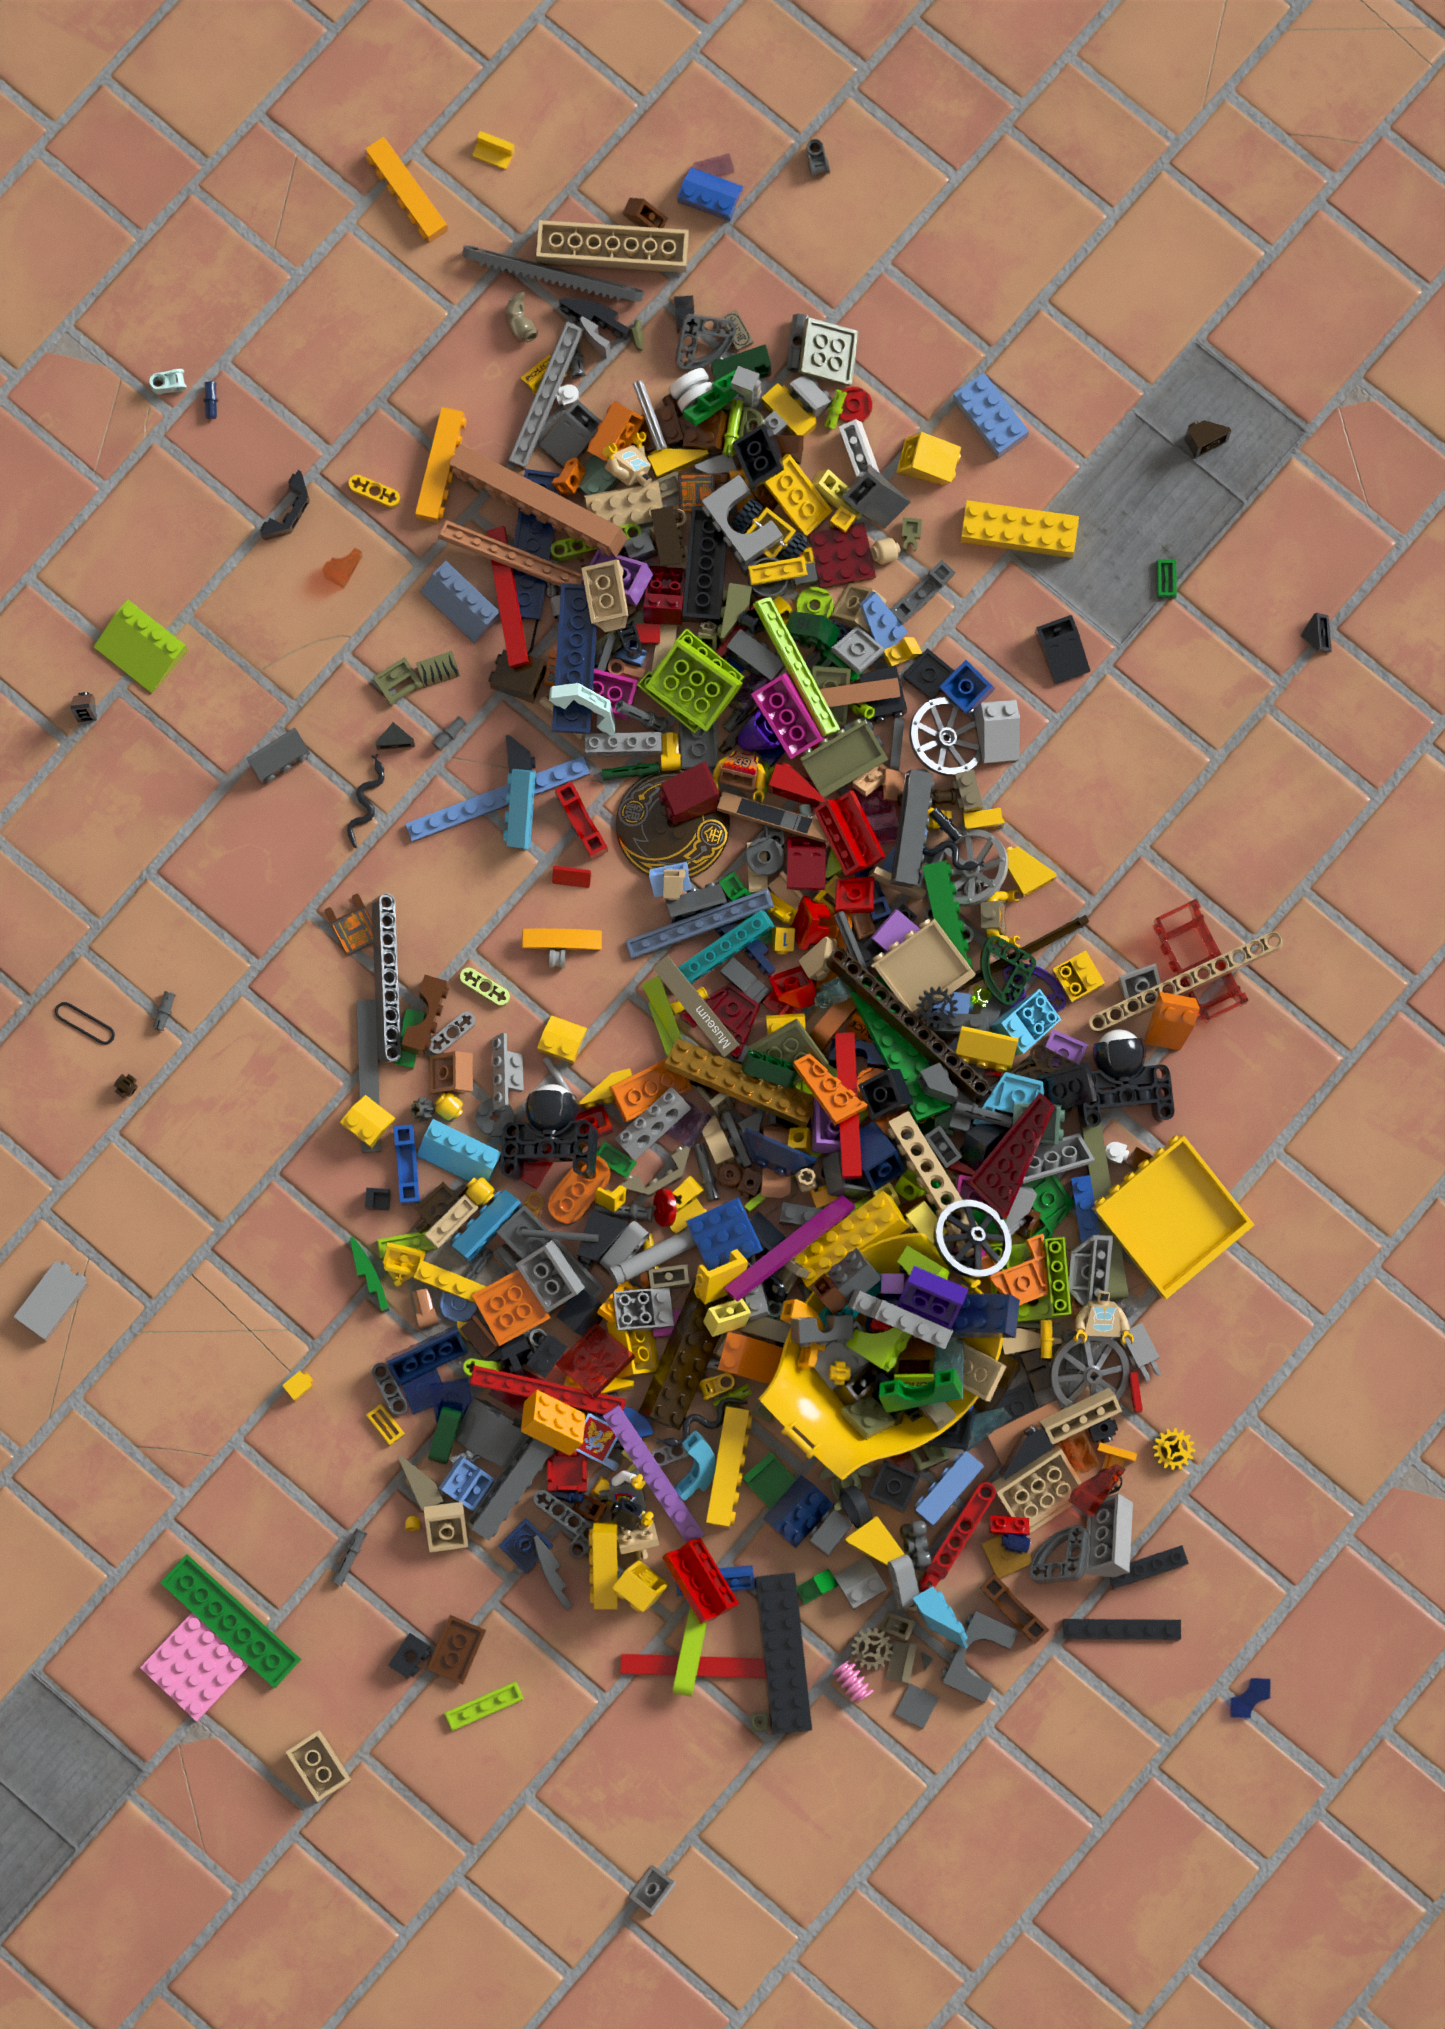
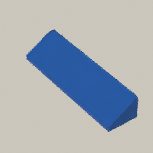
[676,1565,755,1596]

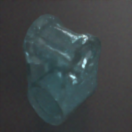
[814,977,852,1008]

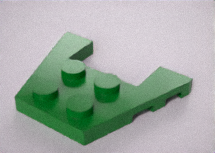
[1021,1174,1074,1242]

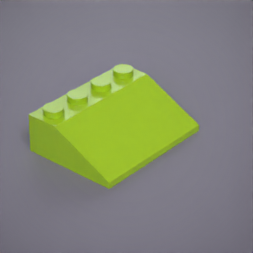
[94,599,188,694]
[645,639,743,732]

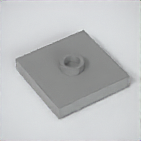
[831,625,885,675]

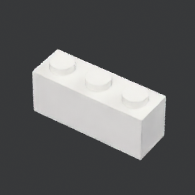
[839,419,880,476]

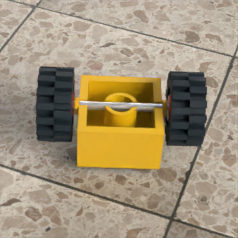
[731,498,809,561]

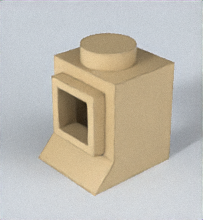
[663,870,685,900]

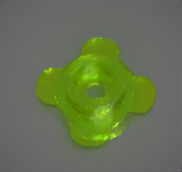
[971,986,991,1008]

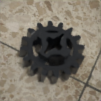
[916,986,958,1028]

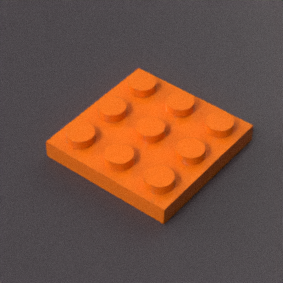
[472,1269,551,1346]

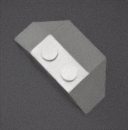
[1068,1235,1113,1307]

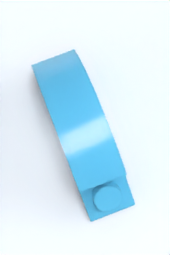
[674,1430,716,1501]

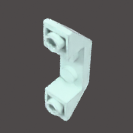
[549,683,615,736]

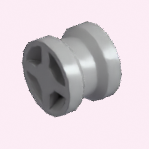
[549,949,566,969]

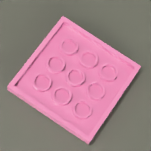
[140,1613,250,1722]

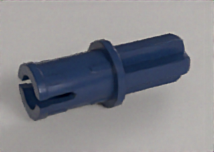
[203,381,218,420]

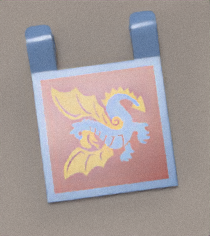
[576,1413,619,1471]

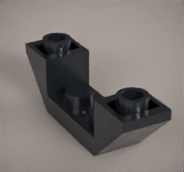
[260,470,310,540]

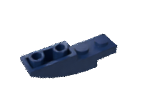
[715,923,775,976]

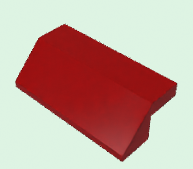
[813,791,886,876]
[662,1538,739,1624]

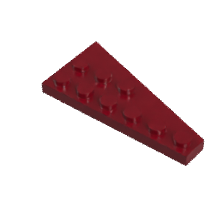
[967,1093,1055,1219]

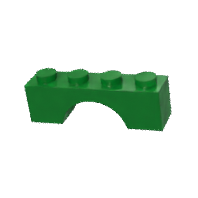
[879,1368,962,1413]

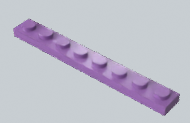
[602,1404,704,1543]

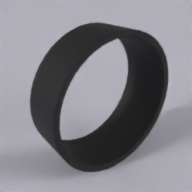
[839,1485,872,1529]

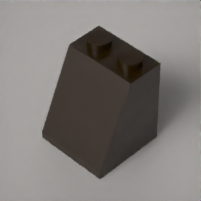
[488,649,547,704]

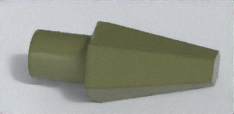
[630,320,643,351]

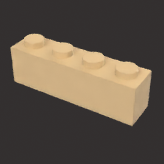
[1039,1388,1122,1444]

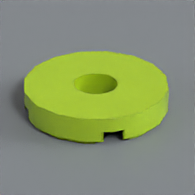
[796,587,833,619]

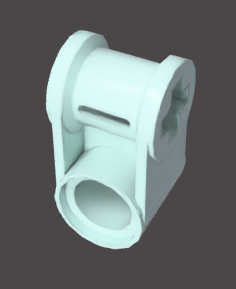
[150,369,187,395]

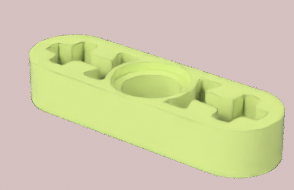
[460,968,510,1006]

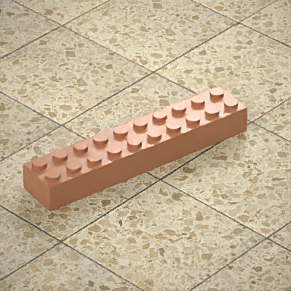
[449,444,628,558]

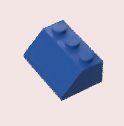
[677,167,744,221]

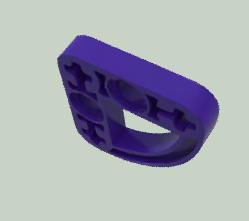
[1003,963,1066,1012]

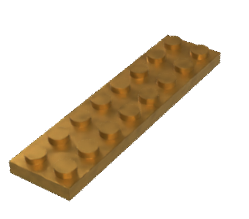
[663,1038,815,1128]

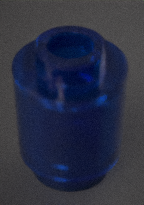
[1001,1534,1031,1554]

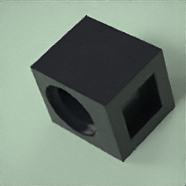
[610,1497,642,1531]

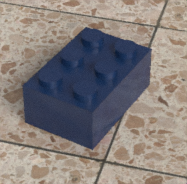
[763,1475,834,1549]

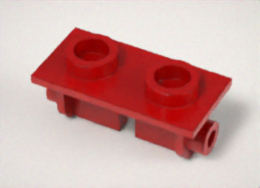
[989,1515,1030,1537]

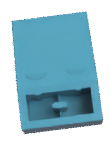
[990,989,1062,1056]
[913,1586,968,1649]

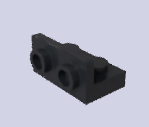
[525,1333,567,1378]

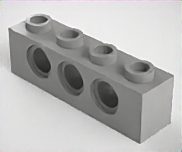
[585,732,662,757]
[615,1087,692,1160]

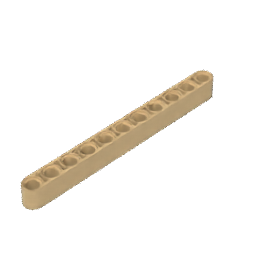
[1089,932,1283,1033]

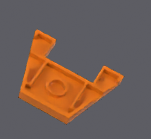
[981,1234,1049,1306]

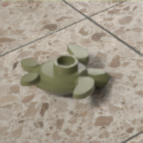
[819,1465,876,1511]

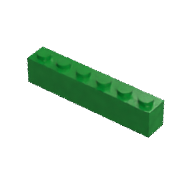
[922,861,973,969]

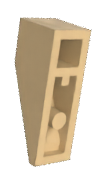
[1002,1328,1062,1356]

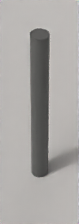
[521,1229,599,1242]

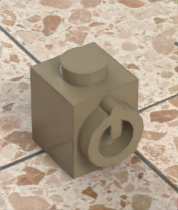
[698,621,719,652]

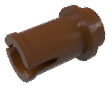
[662,394,683,417]

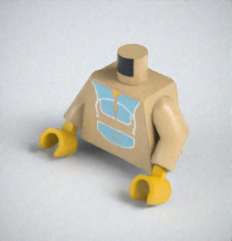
[602,432,652,487]
[1073,1291,1134,1346]

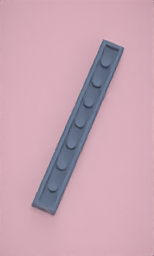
[625,889,774,960]

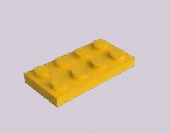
[764,454,833,536]

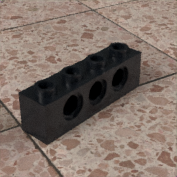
[1109,1545,1189,1589]

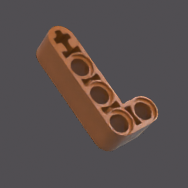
[809,989,857,1052]

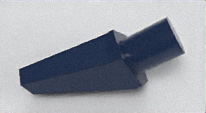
[551,1491,583,1504]

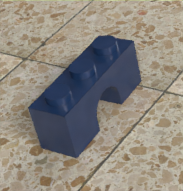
[829,1038,887,1071]

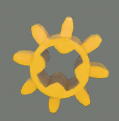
[829,1361,850,1385]

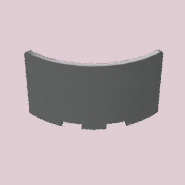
[455,1397,528,1468]

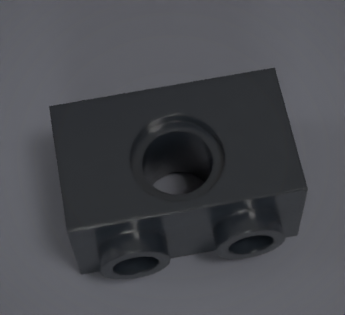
[388,1633,431,1679]

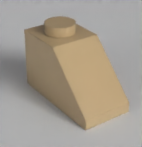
[798,937,837,981]

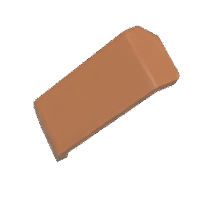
[760,1126,791,1198]

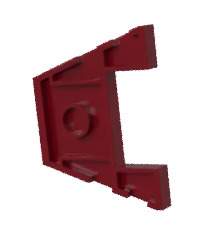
[680,983,760,1060]

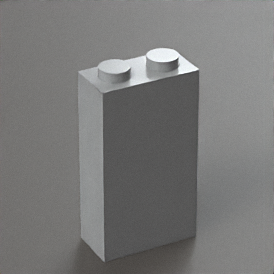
[14,1261,89,1341]

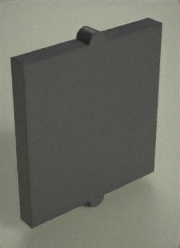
[895,1683,939,1729]

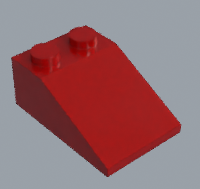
[769,763,825,808]

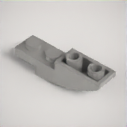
[745,1254,769,1320]

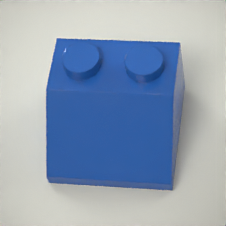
[940,660,996,713]

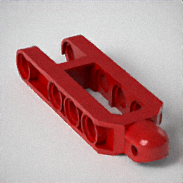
[919,1482,996,1592]

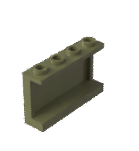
[799,719,889,797]

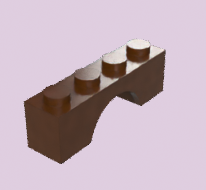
[401,975,449,1056]
[979,1574,1049,1645]

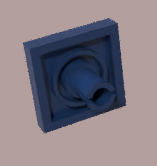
[499,1519,554,1574]

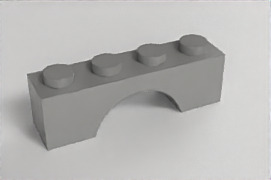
[731,366,761,408]

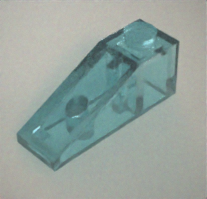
[963,1408,1012,1452]

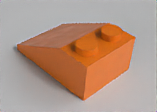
[1144,992,1200,1050]
[718,1332,783,1385]

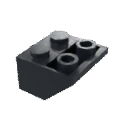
[749,1211,786,1255]

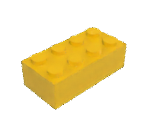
[589,1522,618,1609]
[612,1560,670,1612]

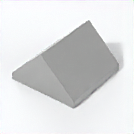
[1117,964,1161,1008]
[629,1865,677,1916]

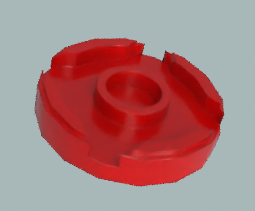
[839,386,873,423]
[653,1188,677,1227]

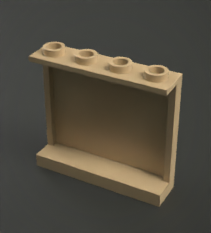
[871,918,975,1017]

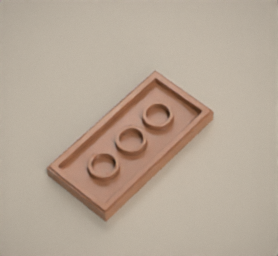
[986,1399,1064,1466]

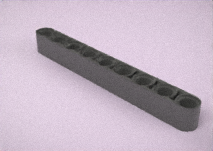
[372,893,401,1064]

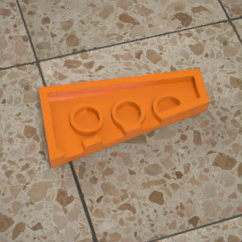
[793,1053,868,1125]

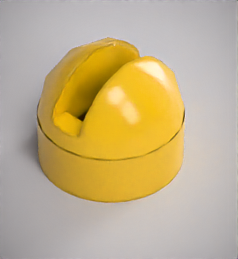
[405,1516,421,1531]

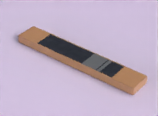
[717,792,827,843]

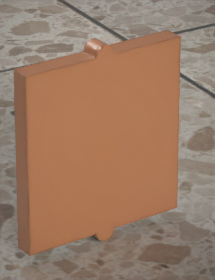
[882,768,906,802]

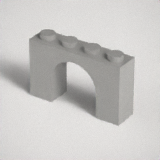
[702,475,783,565]

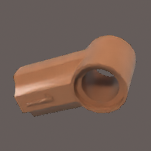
[607,659,646,683]
[412,1288,439,1329]

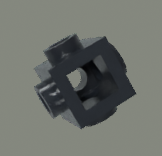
[1088,1417,1118,1444]

